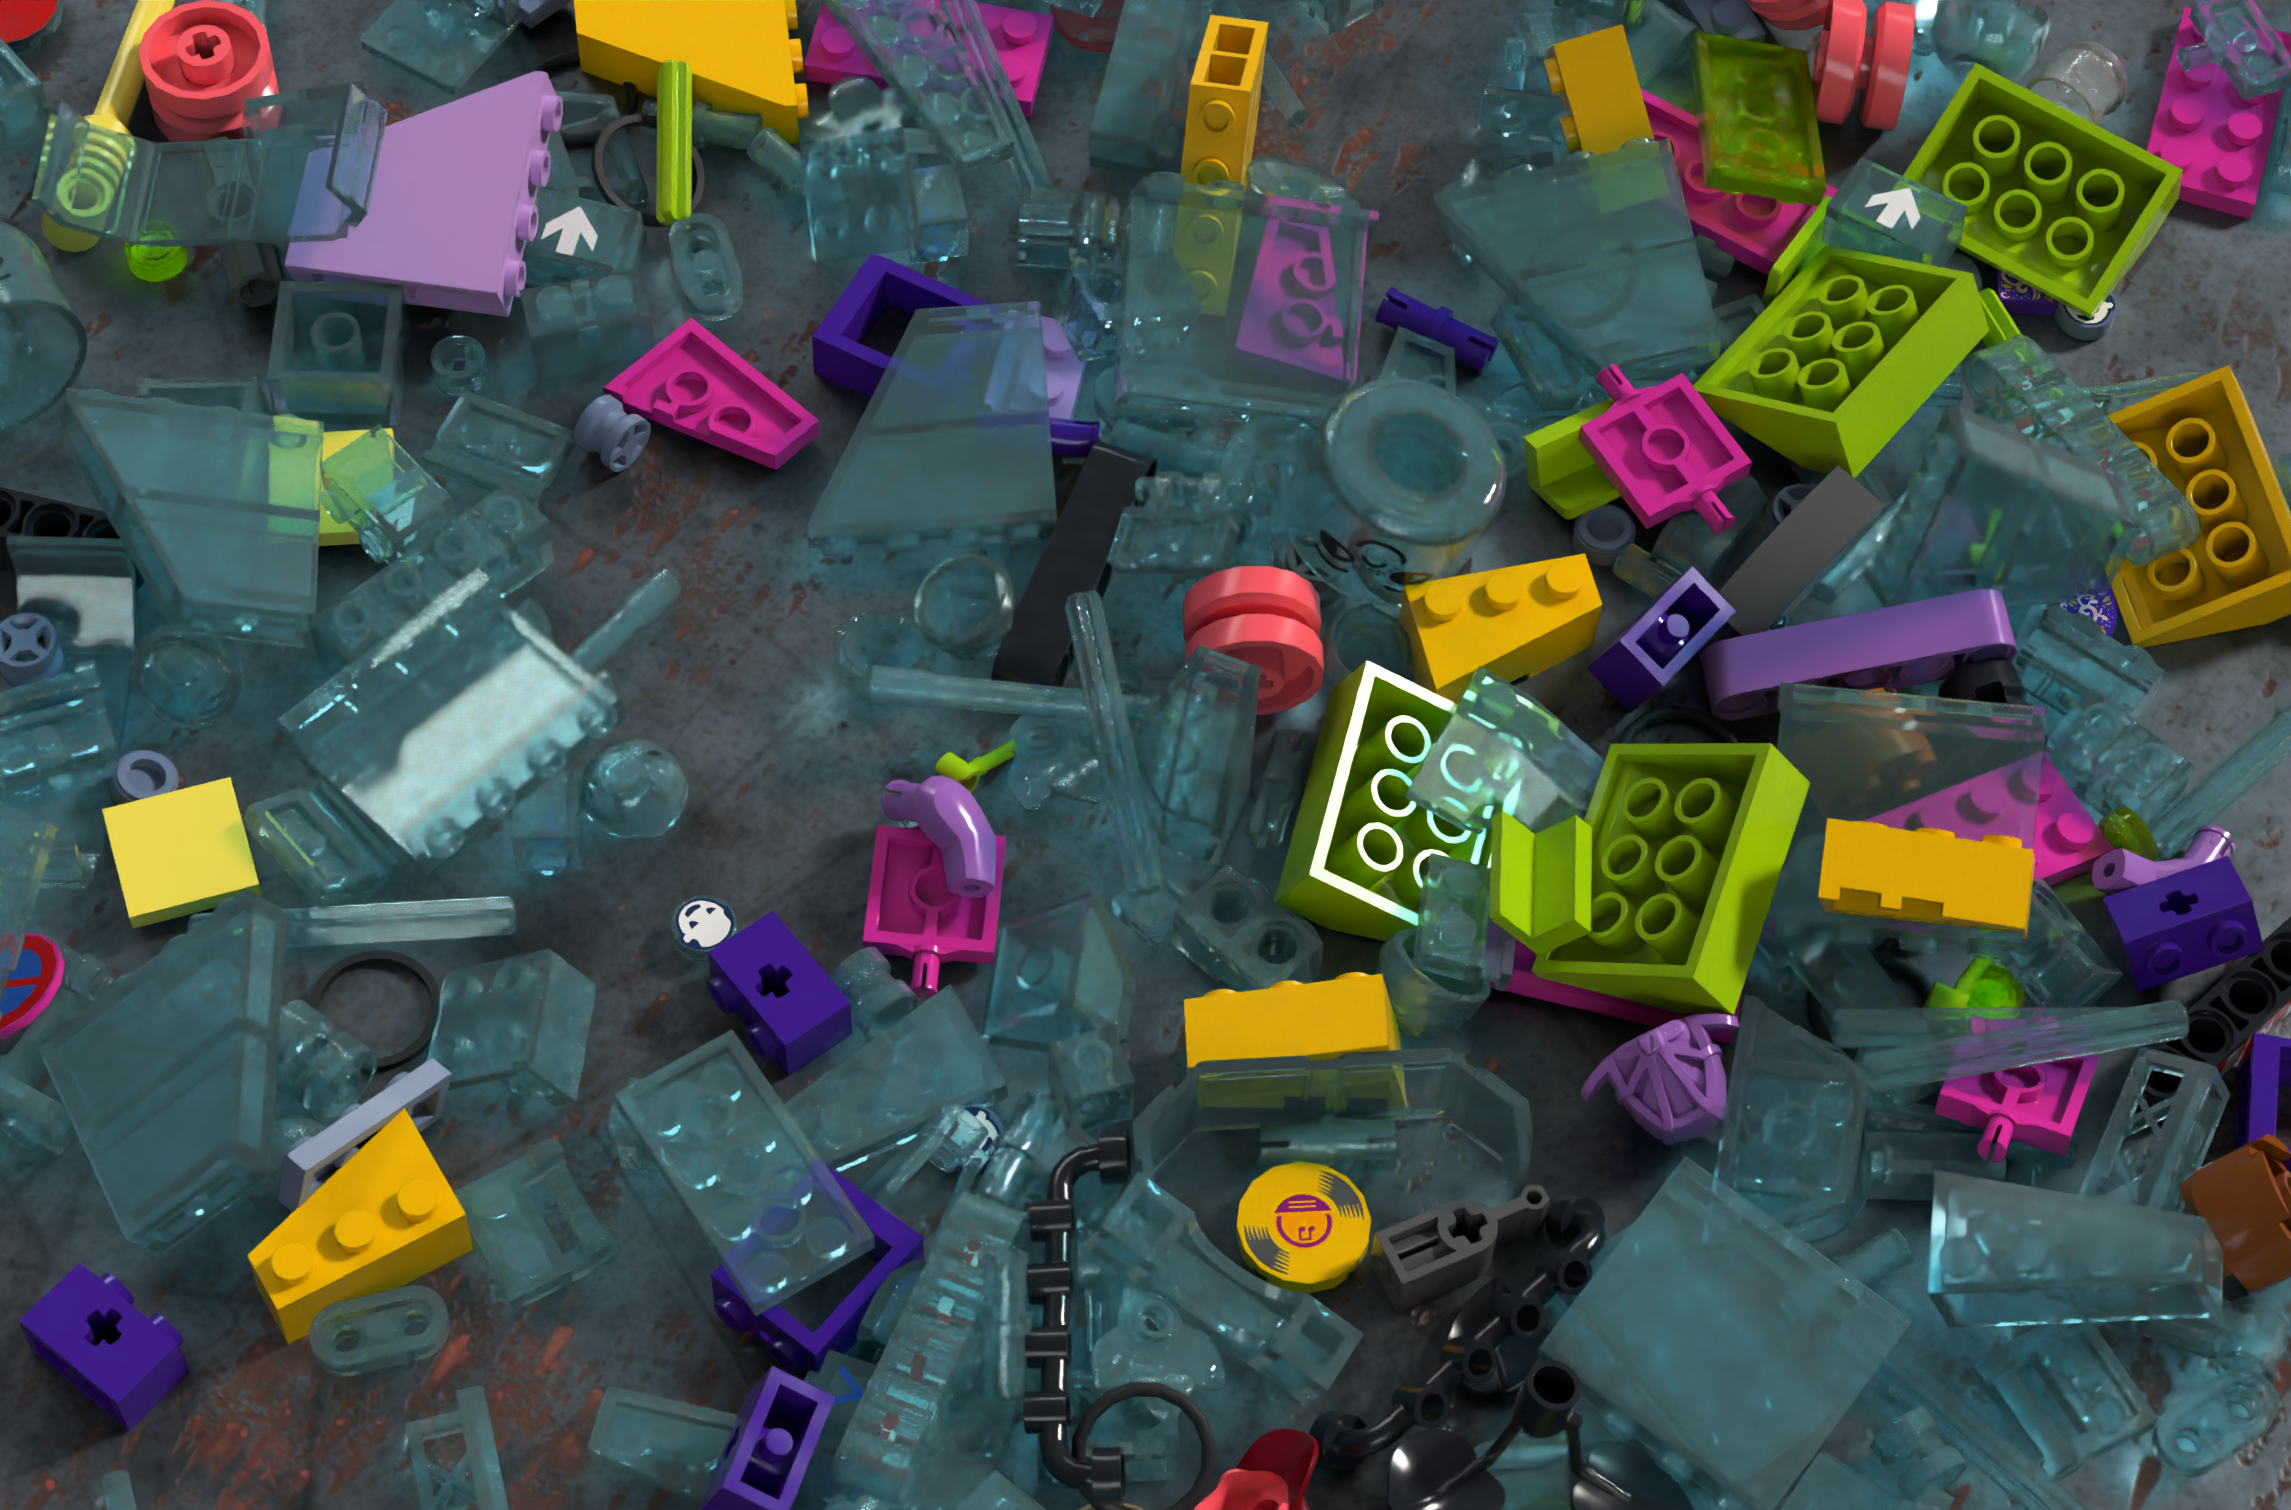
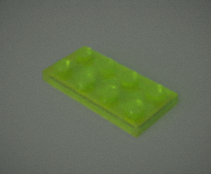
[1689,31,1827,206]

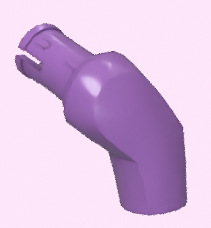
[881,775,996,898]
[2092,825,2235,896]

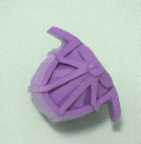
[1580,1014,1740,1148]

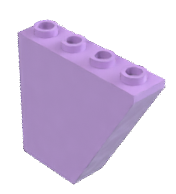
[284,71,563,317]

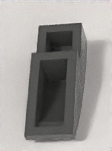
[1718,465,1885,637]

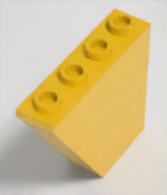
[574,0,809,144]
[1166,15,1269,318]

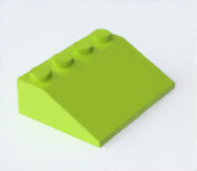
[1884,63,2183,319]
[1693,245,1989,479]
[1274,660,1530,959]
[1531,743,1810,1016]

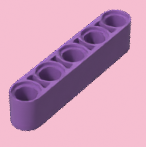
[1699,589,2018,721]

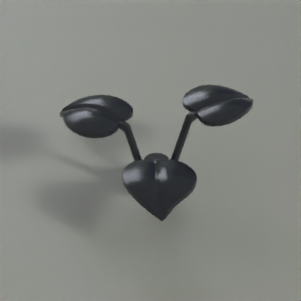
[1386,1277,1694,1510]

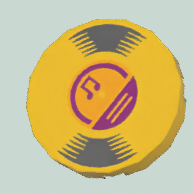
[1235,1161,1371,1294]

